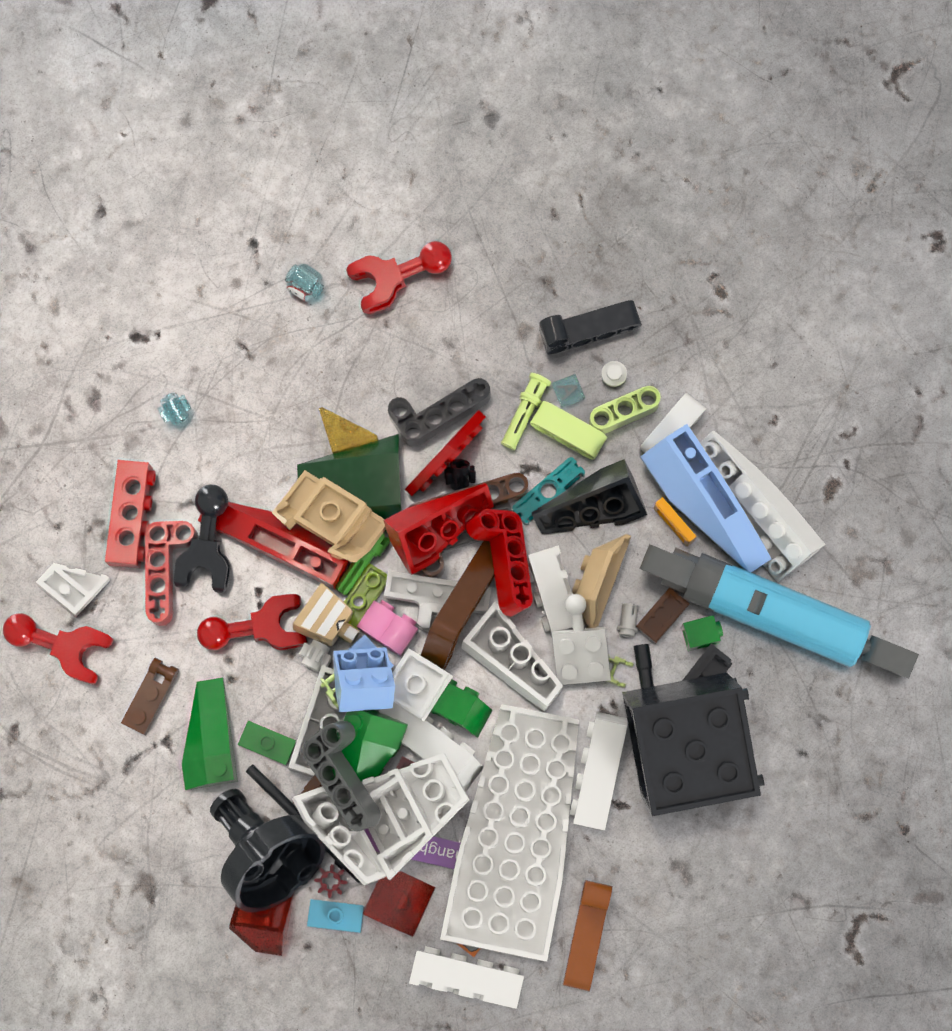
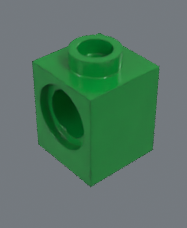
[681,615,723,652]

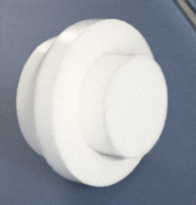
[601,361,627,387]

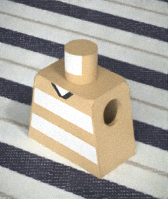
[293,583,360,646]

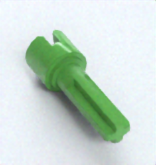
[336,533,390,595]

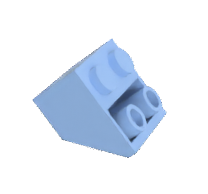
[333,647,395,712]

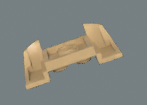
[272,470,386,562]

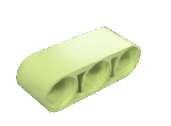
[589,386,661,434]
[530,401,607,460]

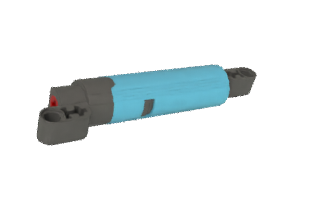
[639,544,919,679]

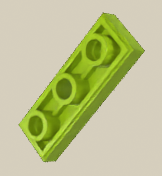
[340,563,387,643]

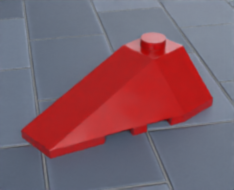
[383,483,494,575]

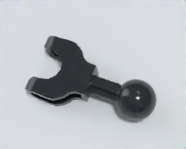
[174,484,231,594]

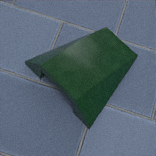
[297,434,402,531]

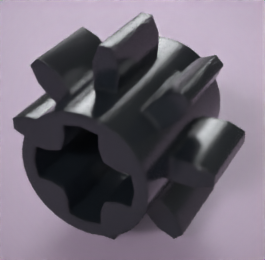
[444,459,476,491]

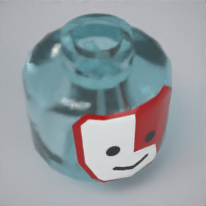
[285,263,324,301]

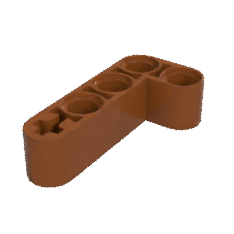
[563,880,613,991]

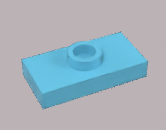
[307,899,364,933]

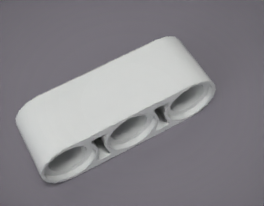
[639,393,707,453]

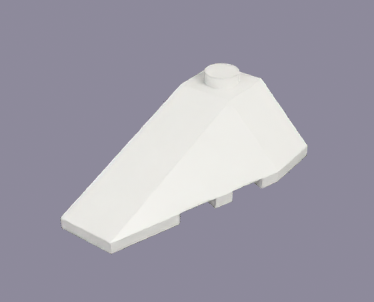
[292,786,386,886]

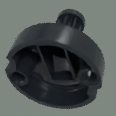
[210,789,325,912]

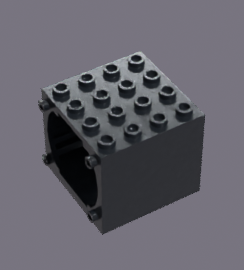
[622,672,765,816]

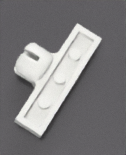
[384,570,492,632]

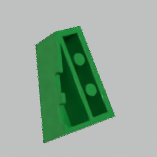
[430,679,493,738]

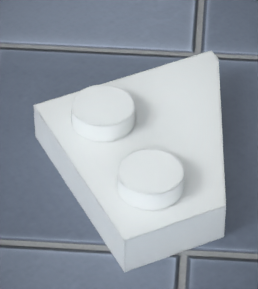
[36,563,110,617]

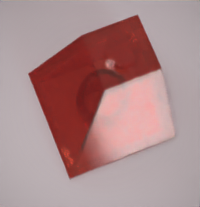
[229,894,293,956]

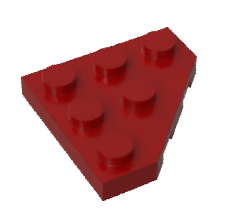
[405,410,486,496]

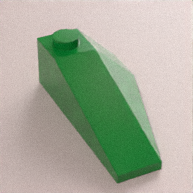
[182,677,238,790]
[333,710,408,782]

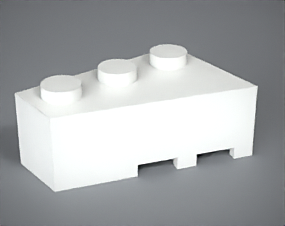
[528,545,573,637]

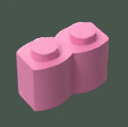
[357,600,418,657]

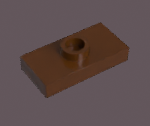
[636,588,690,644]

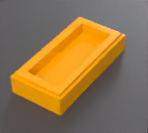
[654,497,697,547]

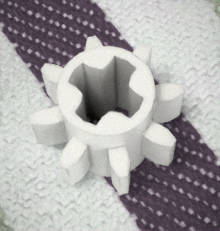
[299,640,332,672]

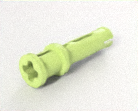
[501,373,551,450]

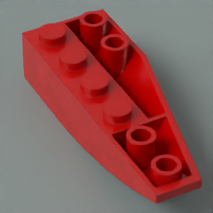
[197,502,350,590]

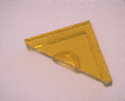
[319,407,378,454]

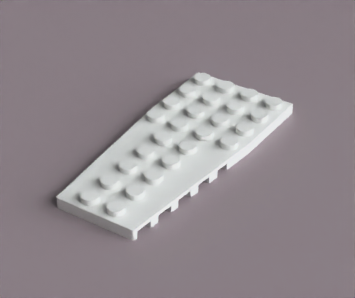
[440,704,579,962]

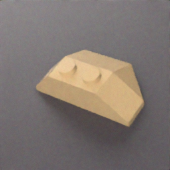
[572,534,631,628]

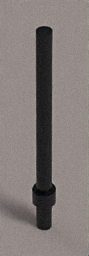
[246,764,360,884]

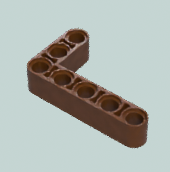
[408,473,528,578]
[420,541,495,670]

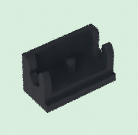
[682,643,733,681]

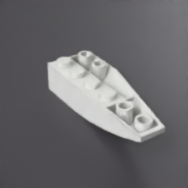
[700,431,826,583]

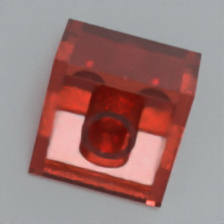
[363,871,436,937]

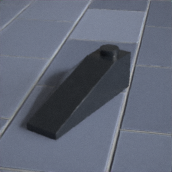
[532,459,647,534]

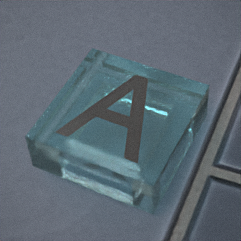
[552,374,585,408]

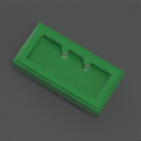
[238,721,297,766]

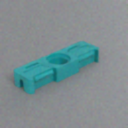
[512,457,585,525]

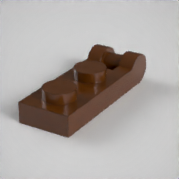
[121,658,179,736]

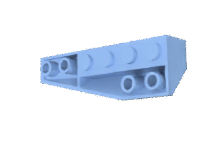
[640,424,771,572]

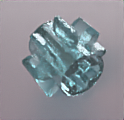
[157,392,191,424]

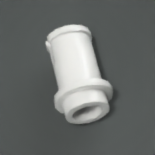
[617,603,639,638]

